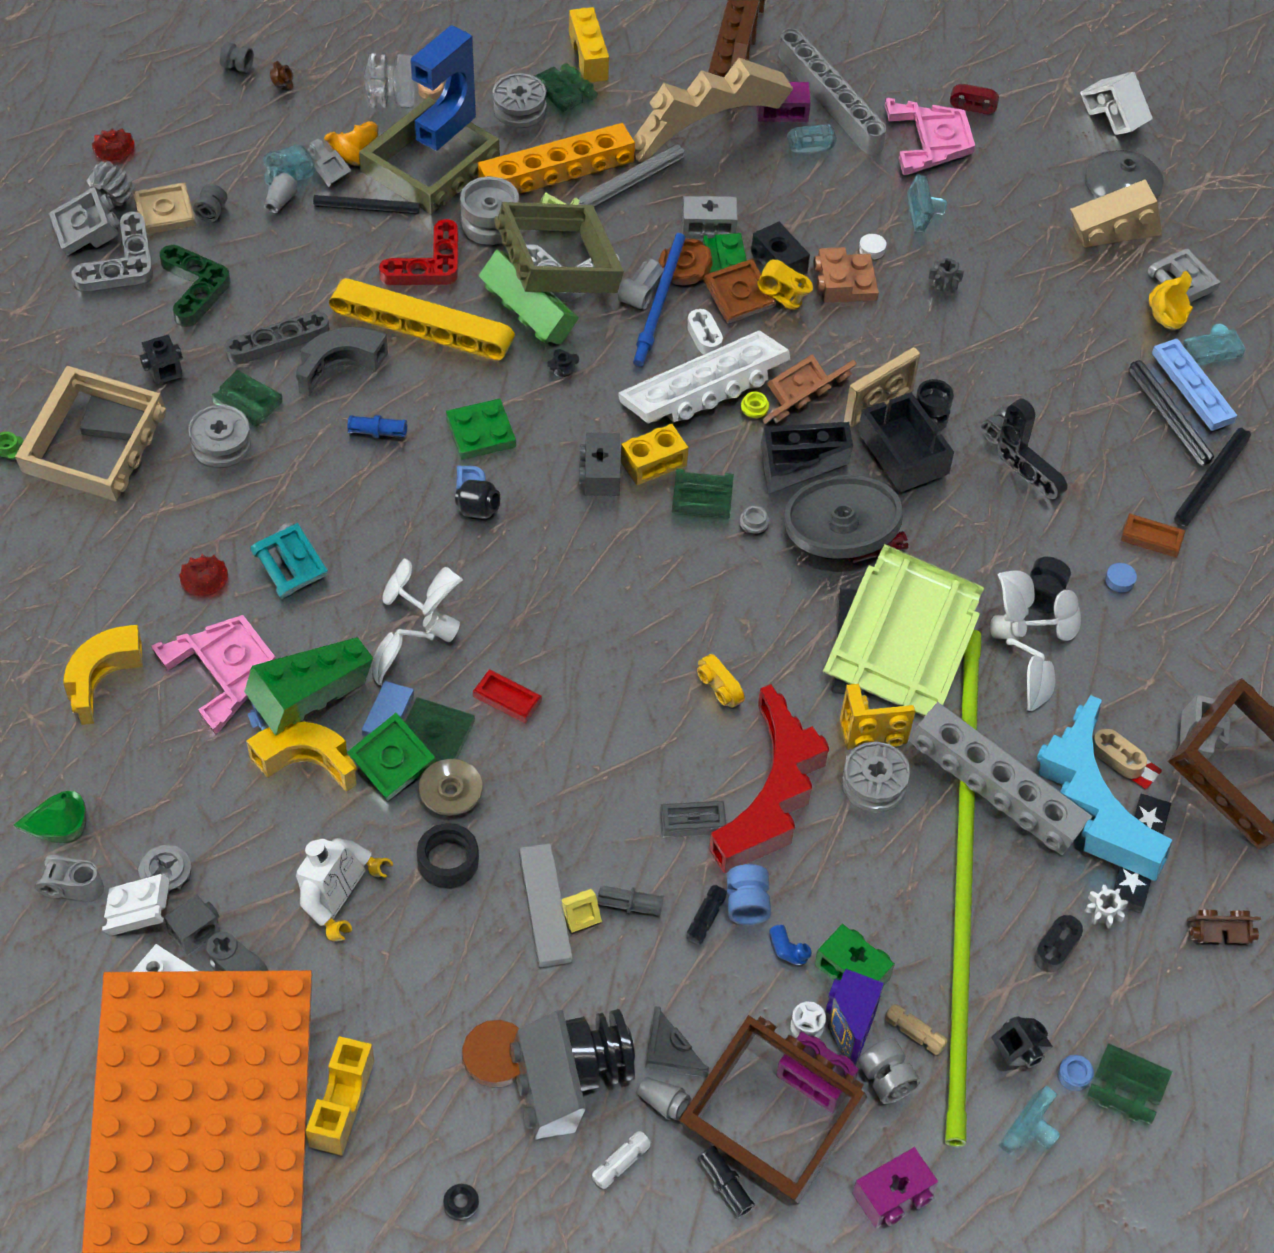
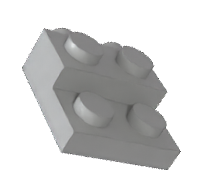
[49,186,120,255]

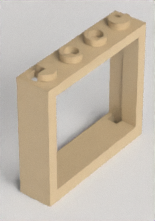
[15,366,166,501]

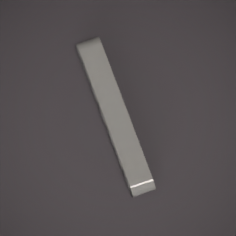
[778,28,886,155]

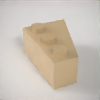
[1070,179,1162,248]

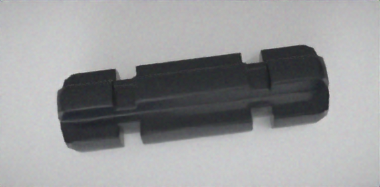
[686,885,727,944]

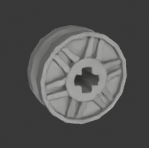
[493,73,547,128]
[188,405,251,468]
[842,741,911,813]

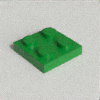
[446,399,516,460]
[347,712,437,801]

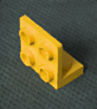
[840,684,916,750]

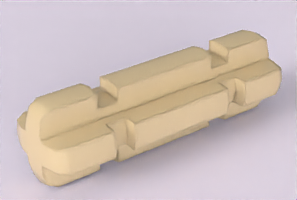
[885,1004,947,1055]

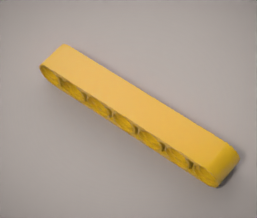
[329,278,515,360]

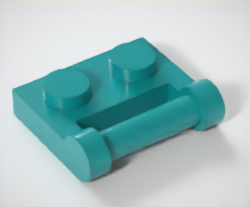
[250,523,328,599]

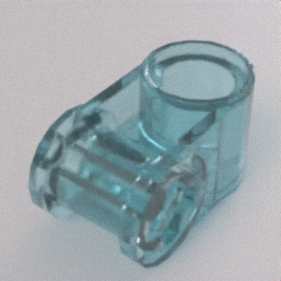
[263,144,316,186]

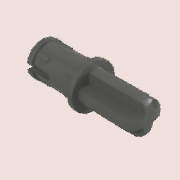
[597,886,664,917]

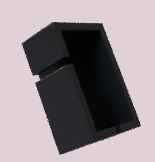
[858,392,954,492]

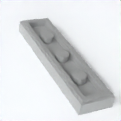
[519,843,572,968]

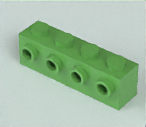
[479,249,579,345]

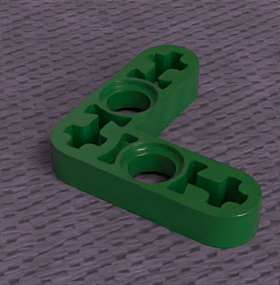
[159,245,230,327]

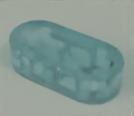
[787,125,837,153]

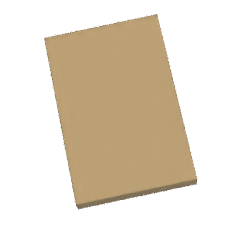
[844,347,920,428]

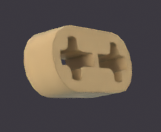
[1093,729,1147,779]

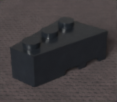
[761,422,853,494]

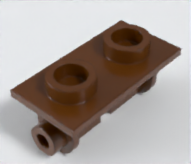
[1187,910,1261,944]

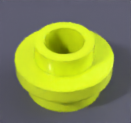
[741,391,769,418]

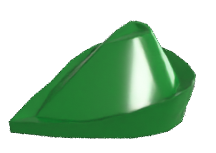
[14,791,86,843]

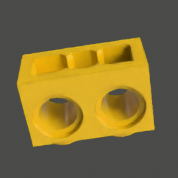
[621,424,689,485]

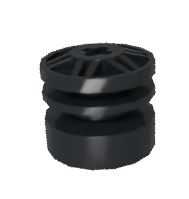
[565,1009,635,1091]

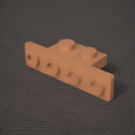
[762,354,857,424]

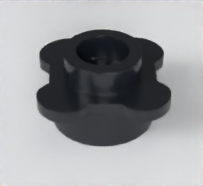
[547,349,579,377]

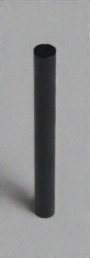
[313,195,420,213]

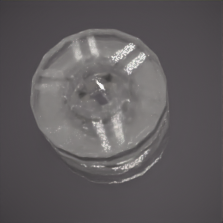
[365,53,415,109]

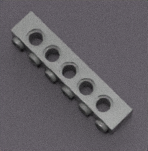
[909,702,1092,856]

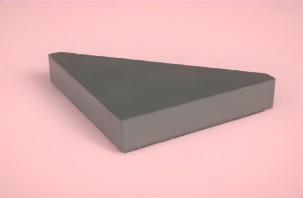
[645,1006,709,1077]

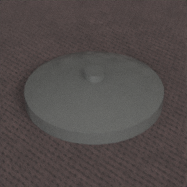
[785,475,903,558]

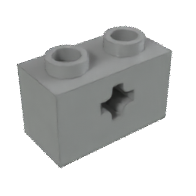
[682,196,737,238]

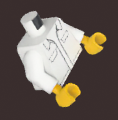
[296,838,393,941]

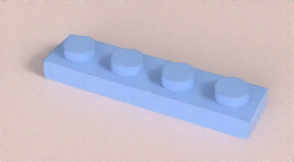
[1152,338,1237,431]

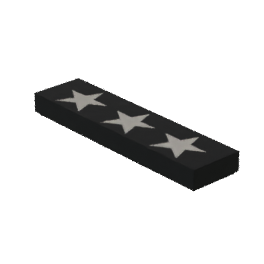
[1113,793,1172,913]

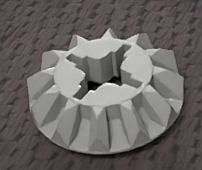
[138,845,192,893]

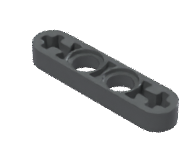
[225,311,330,364]

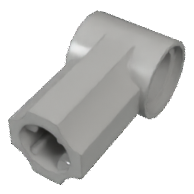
[618,259,664,310]

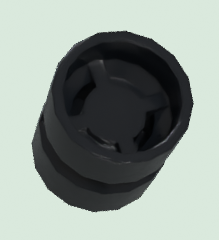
[916,379,954,431]
[1030,556,1071,613]

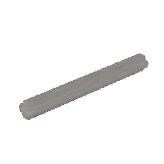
[578,144,685,207]

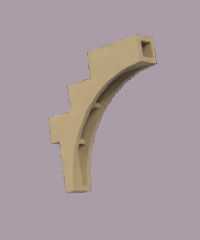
[633,58,793,162]

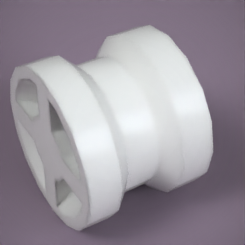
[790,1002,826,1039]

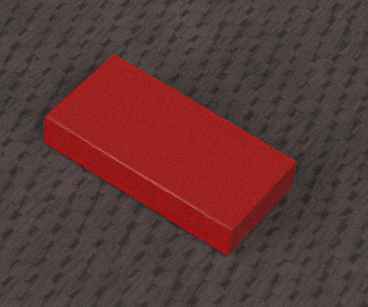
[473,669,542,724]

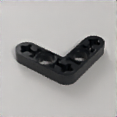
[997,398,1067,499]

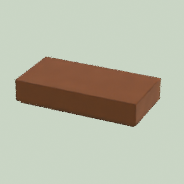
[1120,513,1186,558]

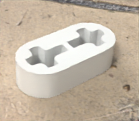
[687,309,723,354]

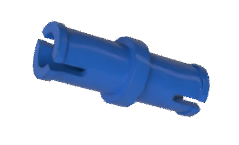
[347,415,408,438]

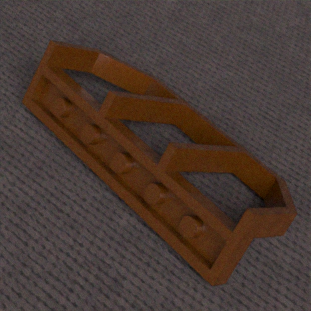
[708,0,765,108]

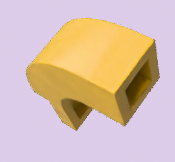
[63,625,143,725]
[246,722,357,792]

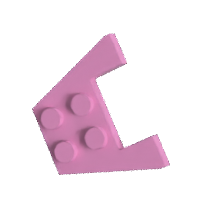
[884,98,975,175]
[151,615,276,734]

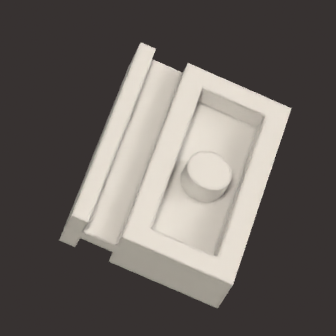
[102,874,170,936]

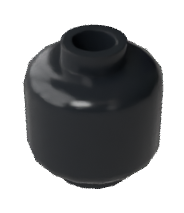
[455,479,500,519]

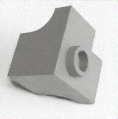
[1180,695,1230,759]

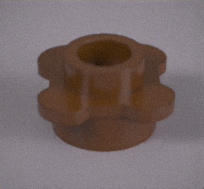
[270,61,293,89]

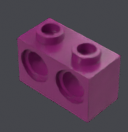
[776,1031,859,1114]

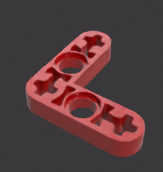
[379,219,458,285]

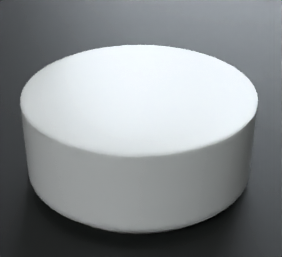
[859,234,886,259]

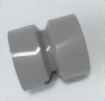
[858,1038,921,1104]

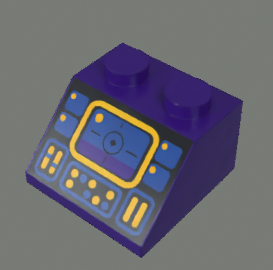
[825,969,884,1067]

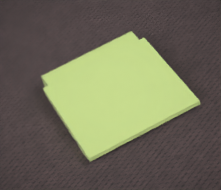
[823,544,985,717]

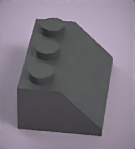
[510,1010,586,1139]

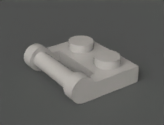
[1147,248,1220,304]

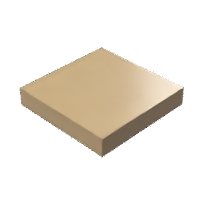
[133,182,196,235]

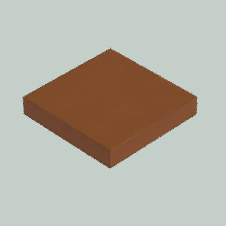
[703,259,777,324]

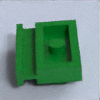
[703,233,747,274]

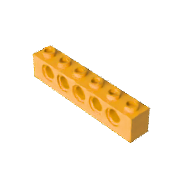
[478,122,635,194]

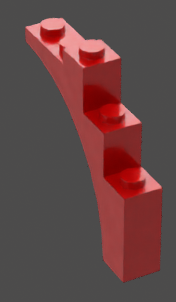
[709,684,829,874]

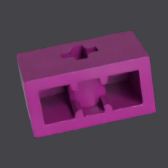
[757,82,811,122]
[852,1147,938,1228]

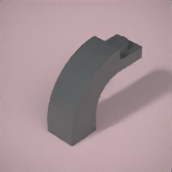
[296,327,388,396]

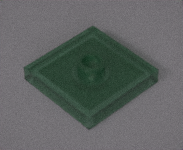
[405,697,475,762]

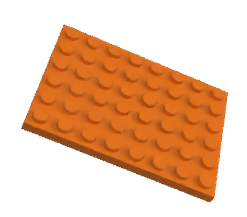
[82,970,312,1253]

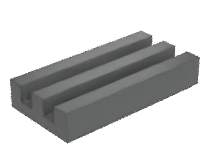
[660,801,727,837]

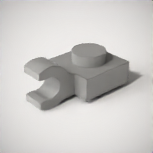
[306,138,352,187]

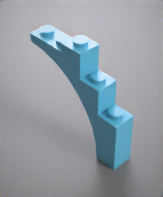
[1037,695,1172,881]

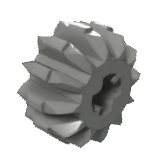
[87,161,135,207]

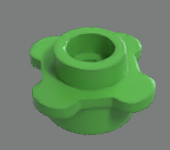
[0,432,23,460]

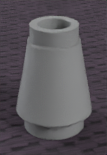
[264,173,298,213]
[637,1077,691,1121]

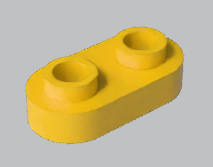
[697,654,745,708]

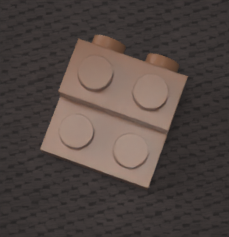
[813,247,879,303]

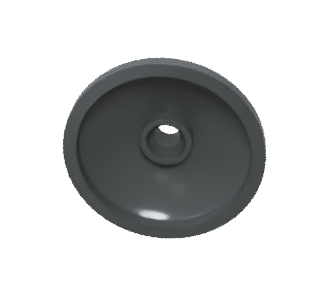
[1085,150,1164,200]

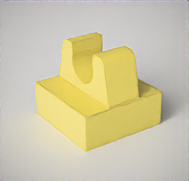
[561,889,602,933]

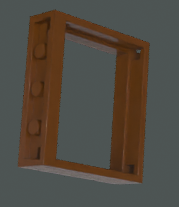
[1168,678,1274,849]
[679,1015,867,1203]

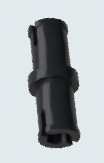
[697,1146,755,1218]

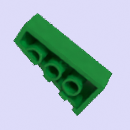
[244,637,374,736]

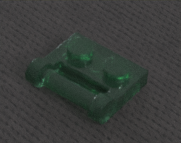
[672,468,734,518]

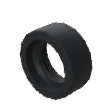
[417,823,479,888]

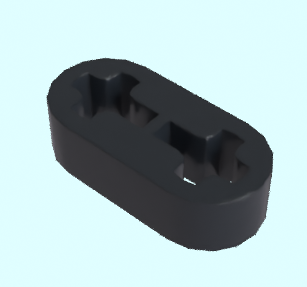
[1035,915,1083,972]

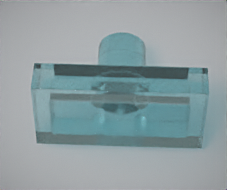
[907,175,947,232]
[1183,324,1246,365]
[998,1086,1060,1154]

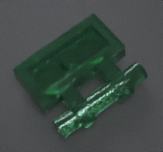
[534,63,598,113]
[1087,1043,1173,1125]

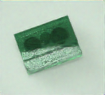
[211,370,283,427]

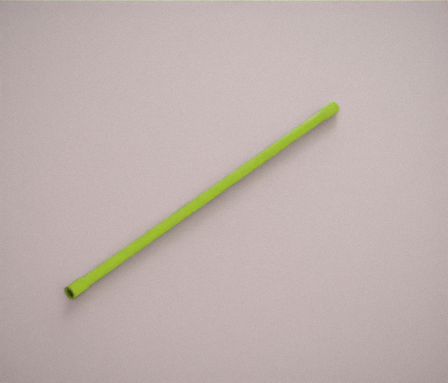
[945,629,981,1147]

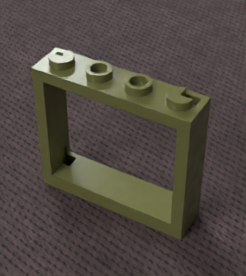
[359,97,500,214]
[495,202,624,293]

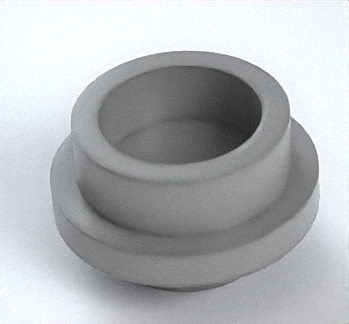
[740,506,769,534]

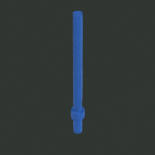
[633,233,686,367]

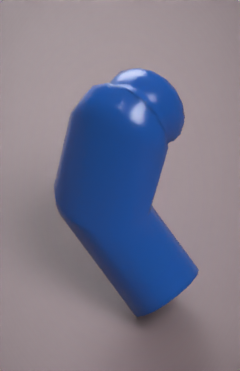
[769,925,812,965]

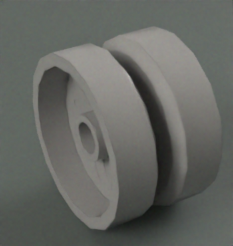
[460,176,519,245]

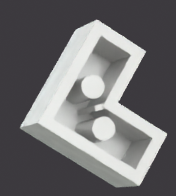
[1080,72,1153,135]

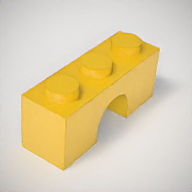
[569,7,609,83]
[306,1036,375,1156]

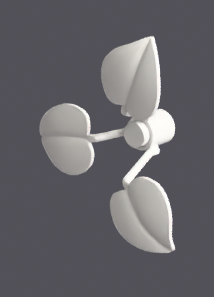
[372,558,463,686]
[990,570,1081,711]

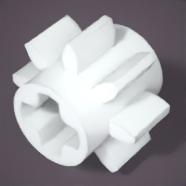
[1085,885,1128,928]

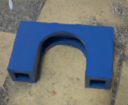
[410,25,476,151]

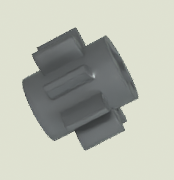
[929,258,964,292]

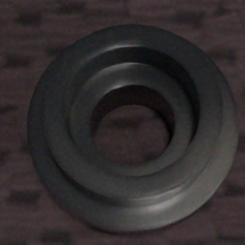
[443,1184,479,1220]

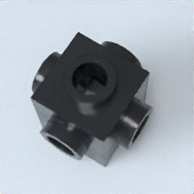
[139,334,183,385]
[991,1016,1053,1068]

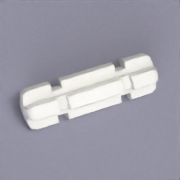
[592,1131,651,1189]

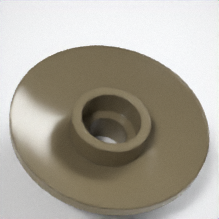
[419,759,483,815]

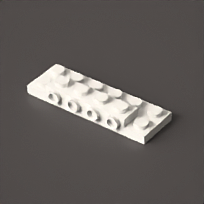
[618,330,790,423]

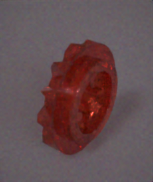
[92,127,135,161]
[179,553,228,596]

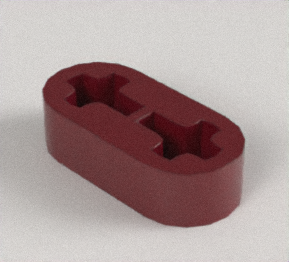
[950,84,999,114]

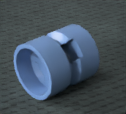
[727,864,771,925]

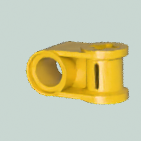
[757,259,813,310]

